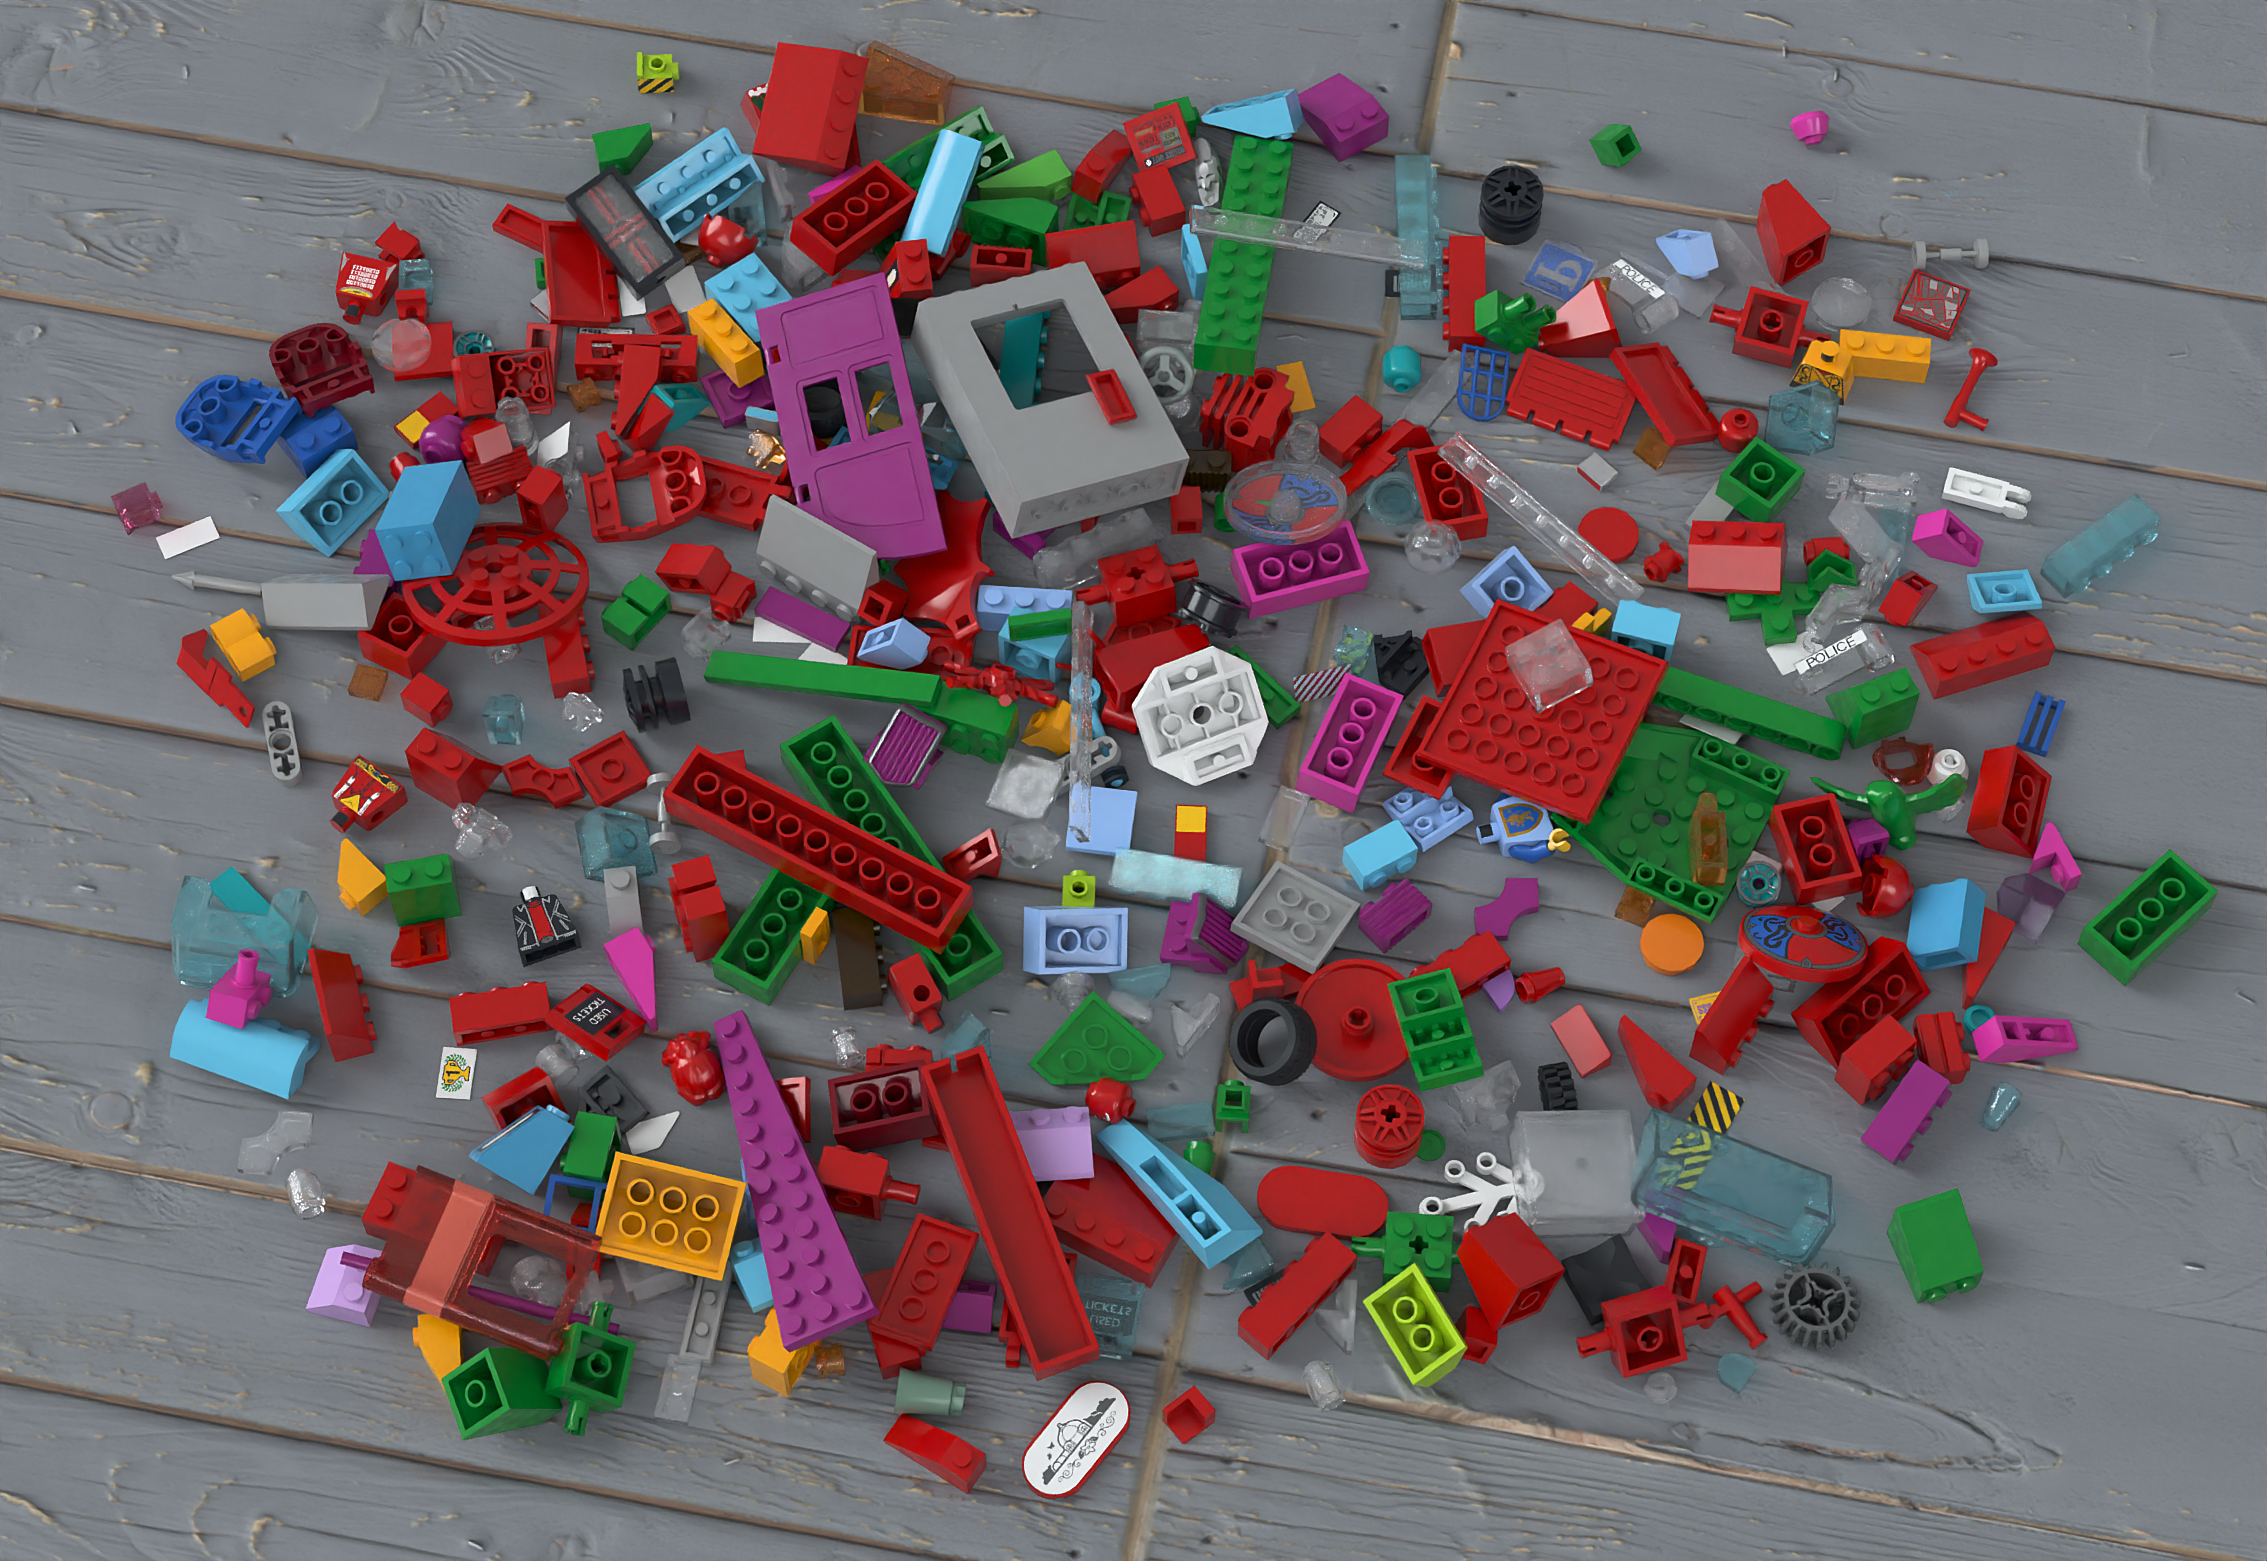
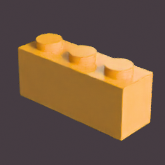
[687,298,765,388]
[1837,329,1931,383]

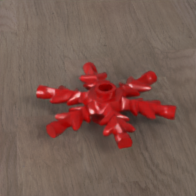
[943,659,1059,708]

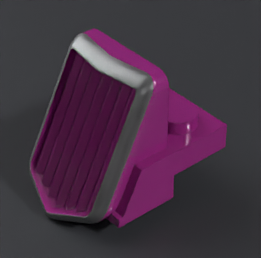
[863,703,947,790]
[1160,892,1249,975]

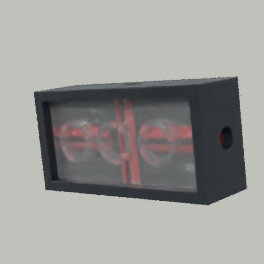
[565,165,686,301]

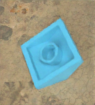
[1967,569,2042,613]

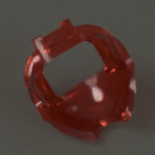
[1872,736,1935,787]

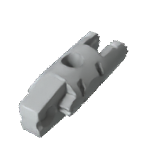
[1194,138,1224,212]

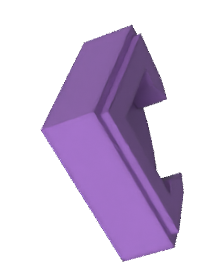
[1481,969,1514,1014]

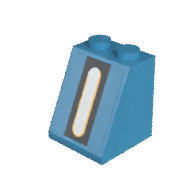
[468,1104,575,1195]

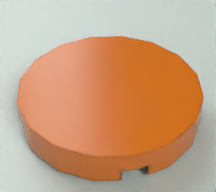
[1639,914,1704,976]

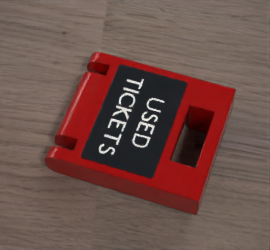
[545,983,647,1062]

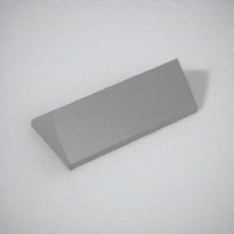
[261,574,391,630]

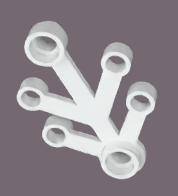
[1419,1152,1544,1233]

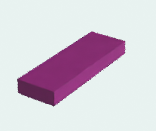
[754,586,851,653]

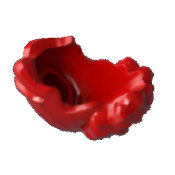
[661,1030,726,1106]

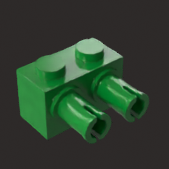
[1475,290,1557,355]

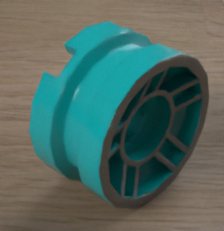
[453,330,496,358]
[1736,861,1781,909]

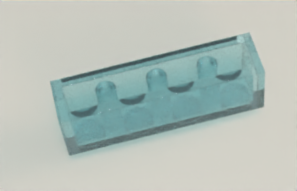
[2040,493,2161,599]
[1109,846,1244,911]

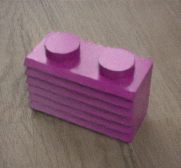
[1358,878,1432,954]

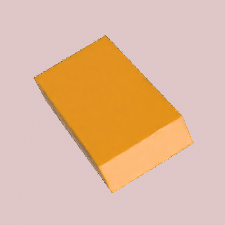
[800,907,831,965]

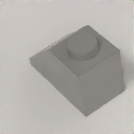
[603,866,644,939]

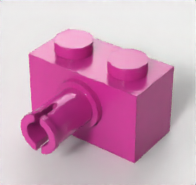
[206,949,273,1029]

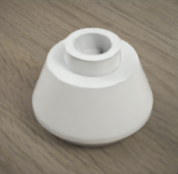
[1925,749,1969,786]

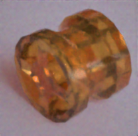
[566,376,602,414]
[814,1342,845,1380]

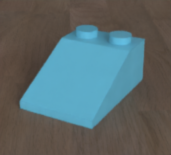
[1201,88,1304,140]

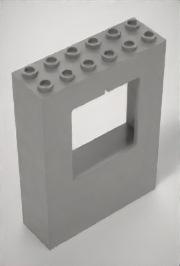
[910,261,1190,539]

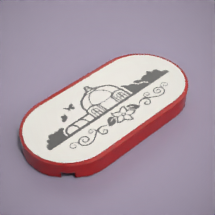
[1022,1381,1131,1500]

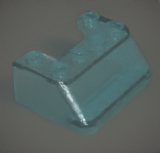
[171,875,319,998]

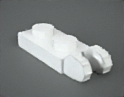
[1941,467,2032,519]

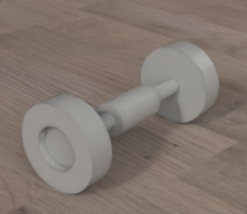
[1912,238,1989,270]
[647,773,681,855]

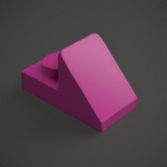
[2028,822,2082,892]

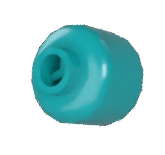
[1382,345,1422,392]

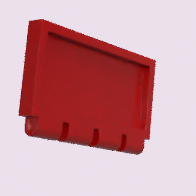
[541,220,621,328]
[1609,342,1719,448]
[1505,347,1637,452]

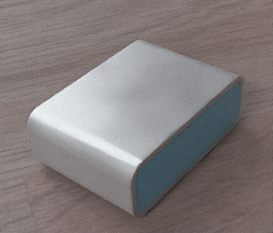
[745,406,780,435]

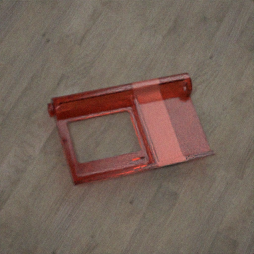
[362,1165,602,1362]

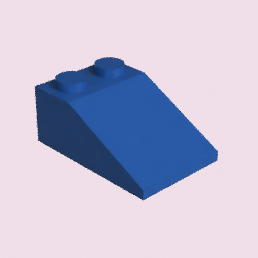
[276,397,359,479]

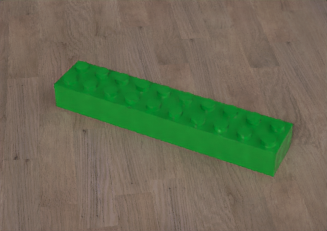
[1193,135,1294,377]
[780,714,1003,1002]

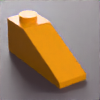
[413,1311,464,1395]

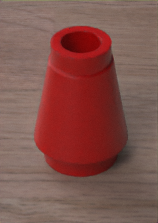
[1515,967,1565,1003]

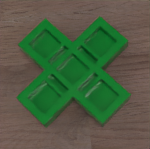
[1724,571,1822,646]

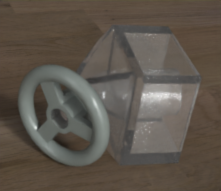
[1136,309,1199,406]

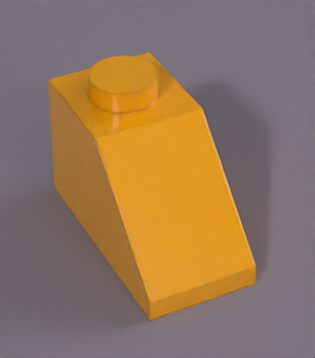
[337,838,388,917]

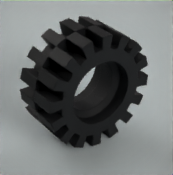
[1538,1061,1578,1124]

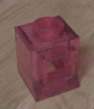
[111,482,163,535]

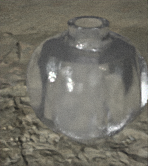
[1404,519,1462,576]

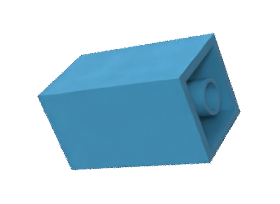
[375,460,481,581]

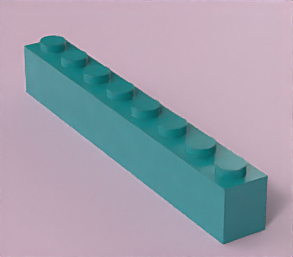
[984,310,1051,508]

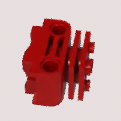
[1199,367,1295,478]

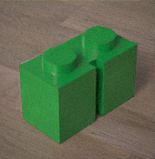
[601,573,672,651]

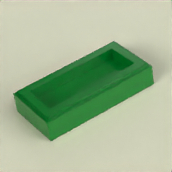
[1008,608,1072,642]

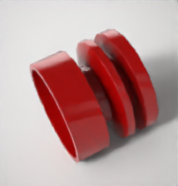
[1354,1084,1425,1169]

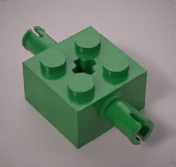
[1351,1211,1461,1293]
[544,1301,636,1436]

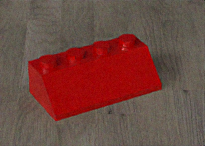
[1910,611,2055,700]
[1791,936,1931,1070]

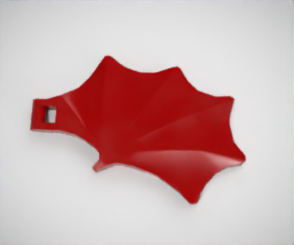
[893,489,995,643]

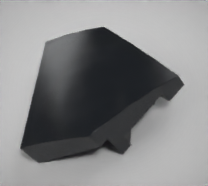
[1373,630,1430,700]
[574,1065,650,1134]

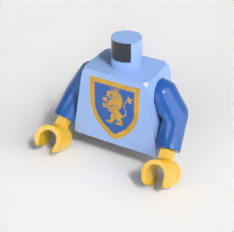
[1476,793,1571,863]

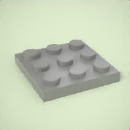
[1230,861,1361,974]

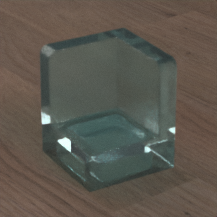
[399,259,433,306]

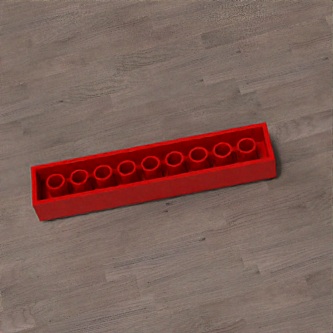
[663,745,974,955]

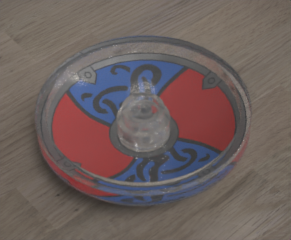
[1224,459,1347,545]

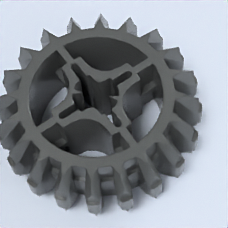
[1769,1260,1861,1351]

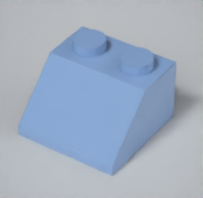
[1459,546,1554,619]

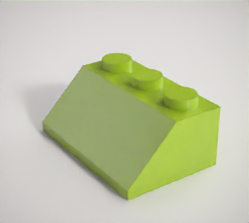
[1363,1263,1468,1387]

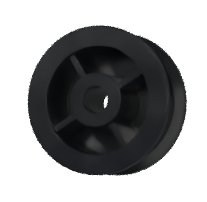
[1175,578,1250,638]

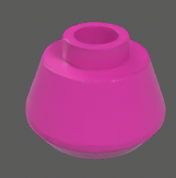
[1790,111,1829,146]

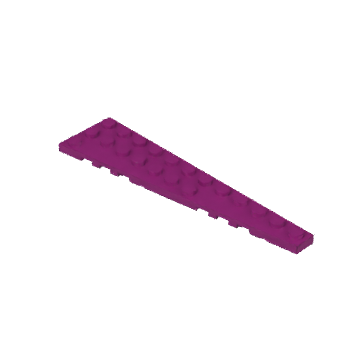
[713,1010,880,1353]

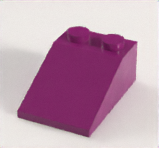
[1298,73,1389,162]

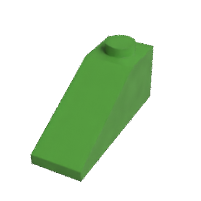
[977,149,1072,202]

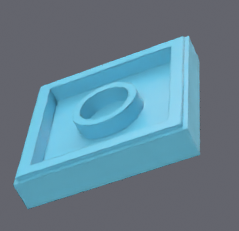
[1181,223,1208,307]

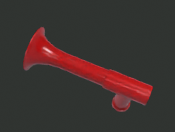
[1943,348,1998,432]

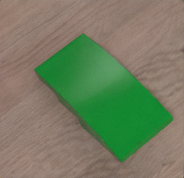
[1387,968,1484,1092]

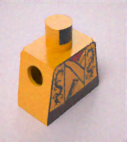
[1789,340,1854,406]

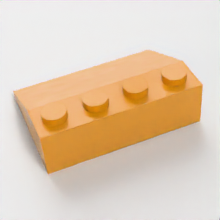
[591,1152,748,1281]

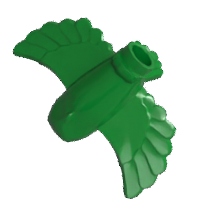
[1811,773,1968,850]

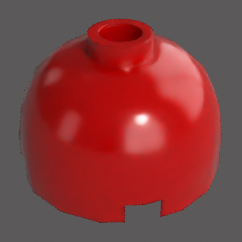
[698,213,759,269]
[1856,853,1914,919]

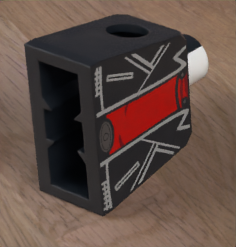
[512,886,582,967]

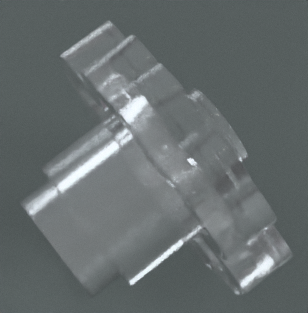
[451,802,513,860]

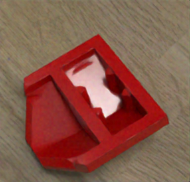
[390,918,451,969]

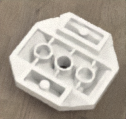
[1132,646,1269,786]

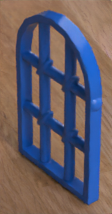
[1456,344,1510,422]

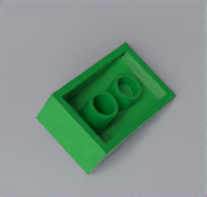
[962,197,1059,268]

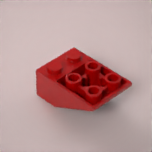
[451,347,556,420]

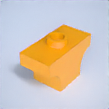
[1021,699,1085,756]

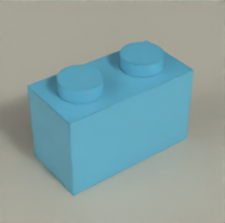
[1342,819,1418,891]

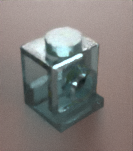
[1333,624,1374,678]

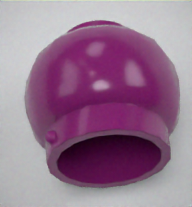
[419,415,468,464]

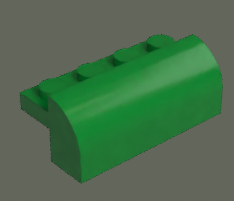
[881,105,1016,193]

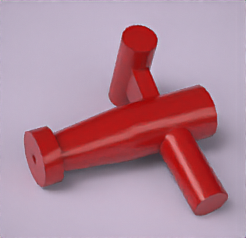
[1699,1281,1768,1350]

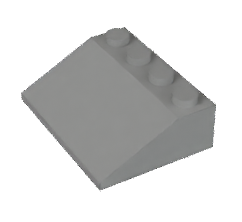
[756,494,879,625]

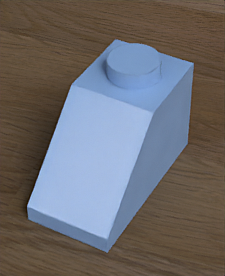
[1656,229,1719,279]
[857,618,931,670]

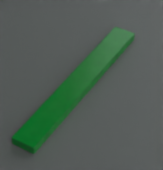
[704,650,943,708]

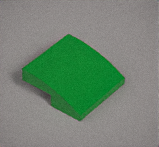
[1063,190,1132,231]

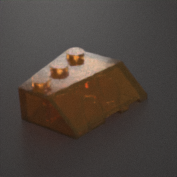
[858,40,955,126]

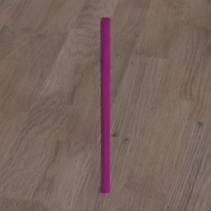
[340,1251,620,1336]

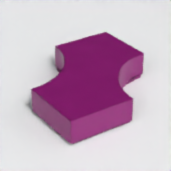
[1474,878,1539,941]

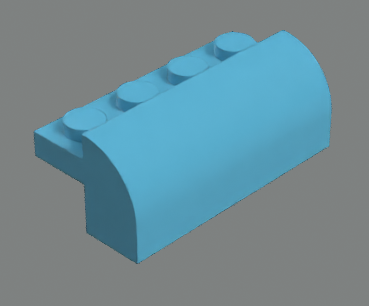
[633,127,765,243]
[900,129,985,258]
[170,997,321,1099]

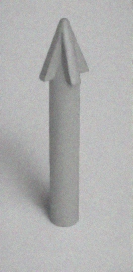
[171,570,262,596]

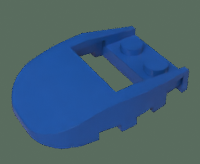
[175,375,303,464]

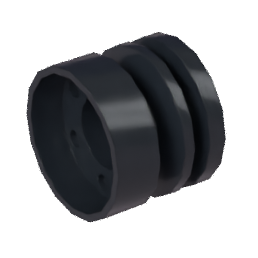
[1478,166,1544,245]
[622,657,691,733]

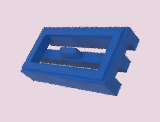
[2016,691,2066,757]

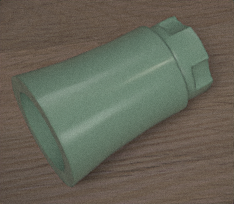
[894,1367,966,1416]

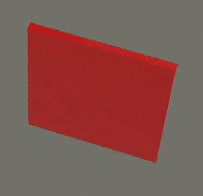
[1415,598,1669,825]

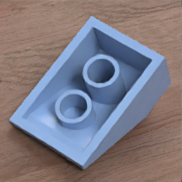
[1023,906,1128,975]

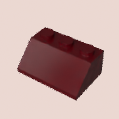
[828,1060,938,1152]

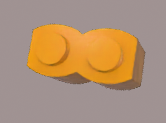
[210,608,277,682]

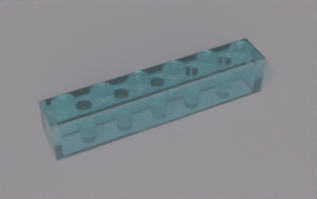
[1394,155,1443,320]

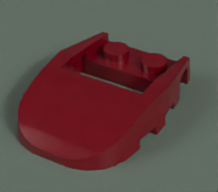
[269,323,375,418]

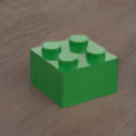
[1715,437,1806,523]
[559,1111,623,1202]

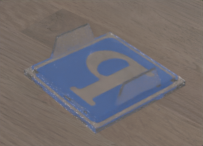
[1520,238,1599,304]

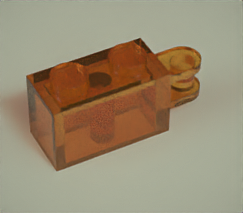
[1688,792,1728,886]

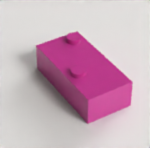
[1230,520,1370,619]
[1295,672,1404,813]

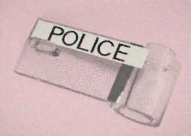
[1593,258,1680,335]
[1793,623,1895,697]

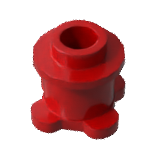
[1643,541,1684,583]

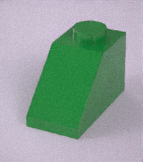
[592,123,653,175]

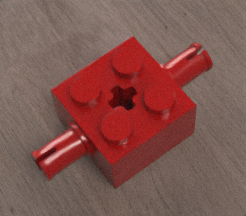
[1709,286,1831,369]
[1075,544,1199,628]
[812,1145,921,1221]
[1576,1285,1710,1378]

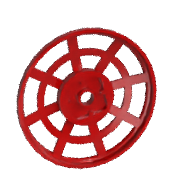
[402,522,590,647]

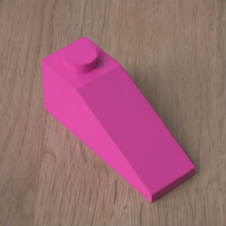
[603,927,658,1033]
[1972,1015,2079,1063]

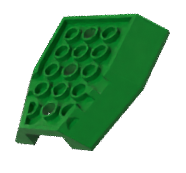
[1551,722,1791,924]

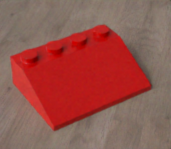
[752,42,869,177]
[1043,1152,1181,1289]

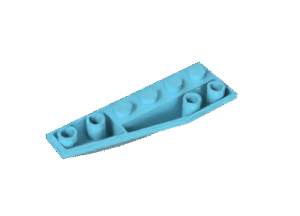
[1096,1118,1263,1269]

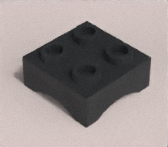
[1561,1233,1652,1326]

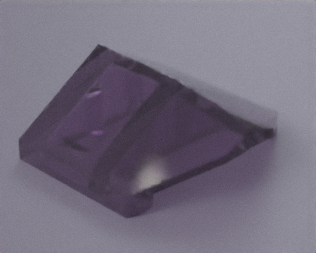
[1996,872,2066,944]

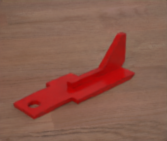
[1331,419,1434,500]
[177,629,256,728]

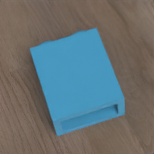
[1907,878,1986,972]

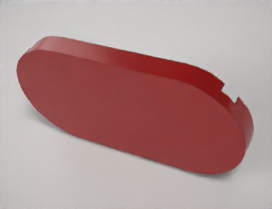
[1257,1165,1388,1241]

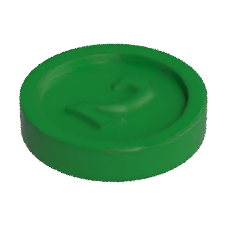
[1416,1130,1446,1161]

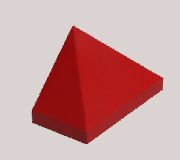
[623,393,675,453]

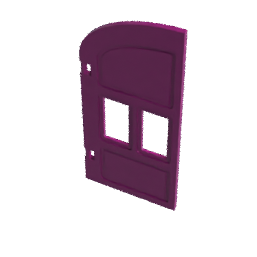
[755,272,948,560]

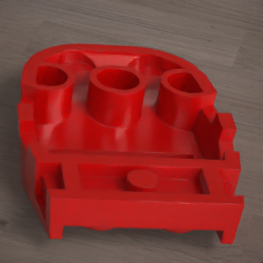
[582,445,707,543]

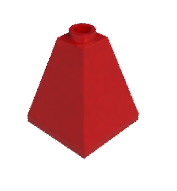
[1538,279,1623,358]

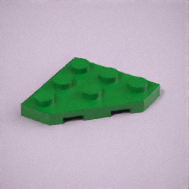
[1028,991,1166,1086]

